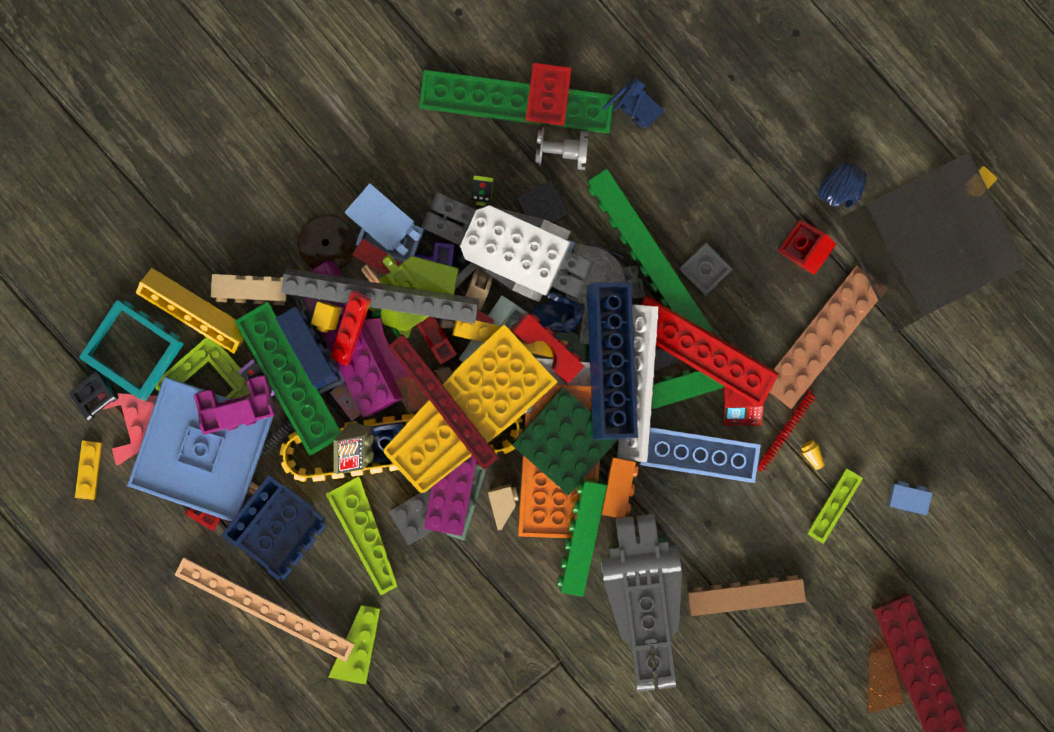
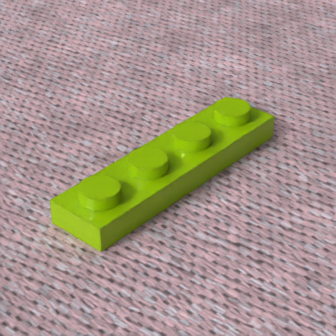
[806,468,863,544]

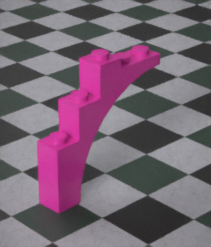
[365,318,428,411]

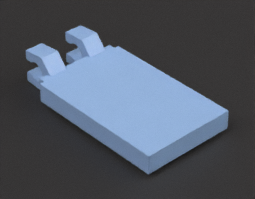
[344,184,422,257]

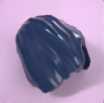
[818,163,866,208]
[532,292,584,333]

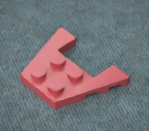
[98,392,158,465]

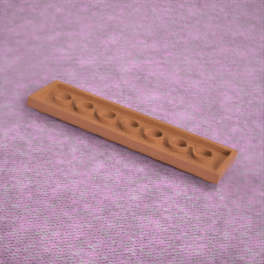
[770,265,887,409]

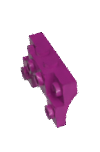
[193,374,277,435]

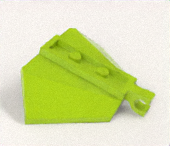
[380,254,459,332]

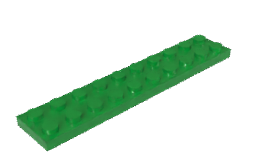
[419,70,614,134]

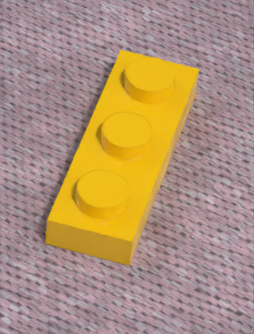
[75,440,102,500]

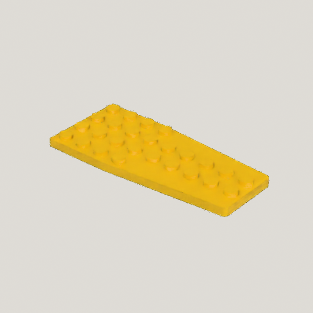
[384,325,557,493]

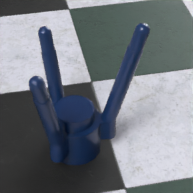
[602,77,646,119]

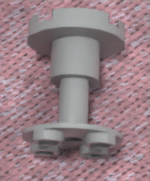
[535,127,589,170]

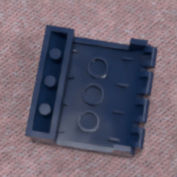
[221,475,327,580]

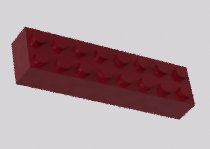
[872,593,967,732]

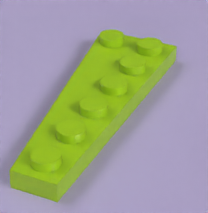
[326,476,398,595]

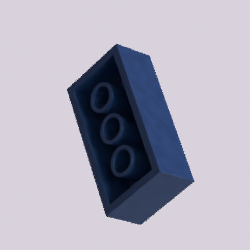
[275,307,339,390]

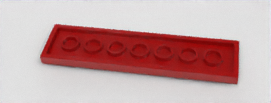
[642,296,780,407]

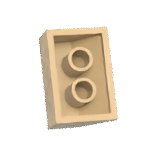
[488,484,518,530]

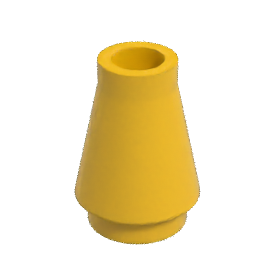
[801,440,825,470]

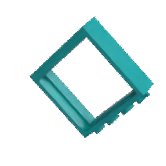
[79,300,184,401]

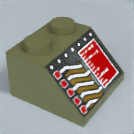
[334,422,374,474]

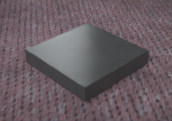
[679,242,733,296]

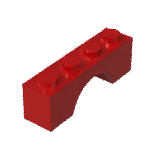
[510,313,584,383]
[417,316,458,365]

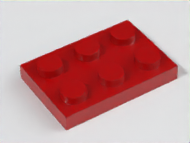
[526,63,571,126]

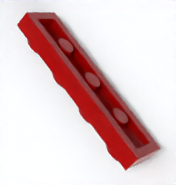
[330,290,371,366]

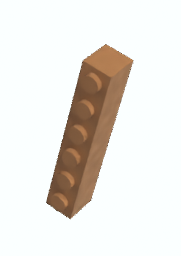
[687,575,806,616]

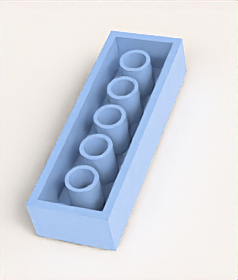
[639,427,761,483]

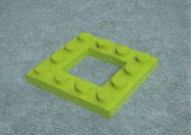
[155,337,250,399]

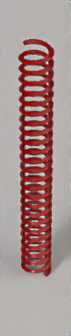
[757,390,816,472]

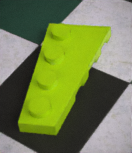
[329,605,381,684]

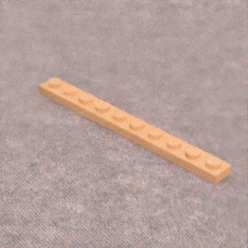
[175,557,355,662]

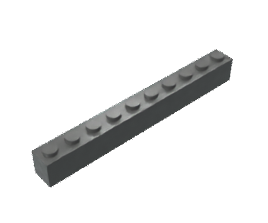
[281,268,479,323]

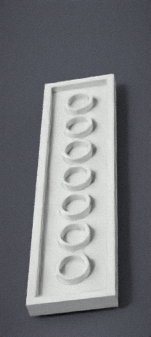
[617,304,658,462]

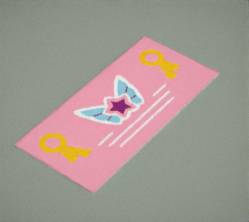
[330,383,361,421]

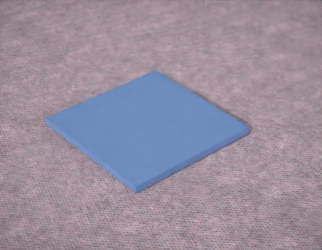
[127,377,274,522]

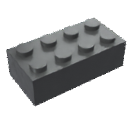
[389,487,476,545]

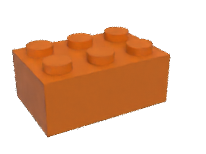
[601,456,639,518]

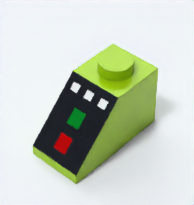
[471,176,494,207]

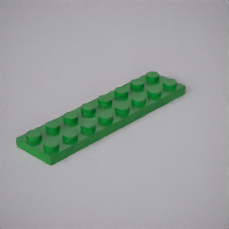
[235,302,341,455]

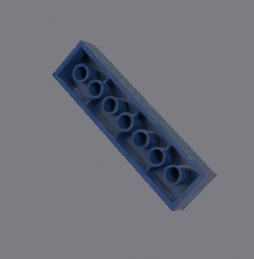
[587,282,638,440]

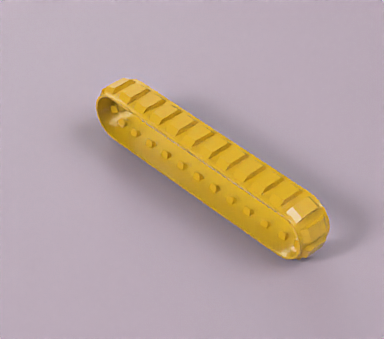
[280,413,523,482]

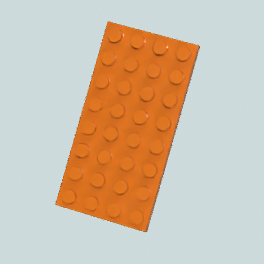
[518,384,600,538]

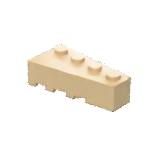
[211,274,290,305]

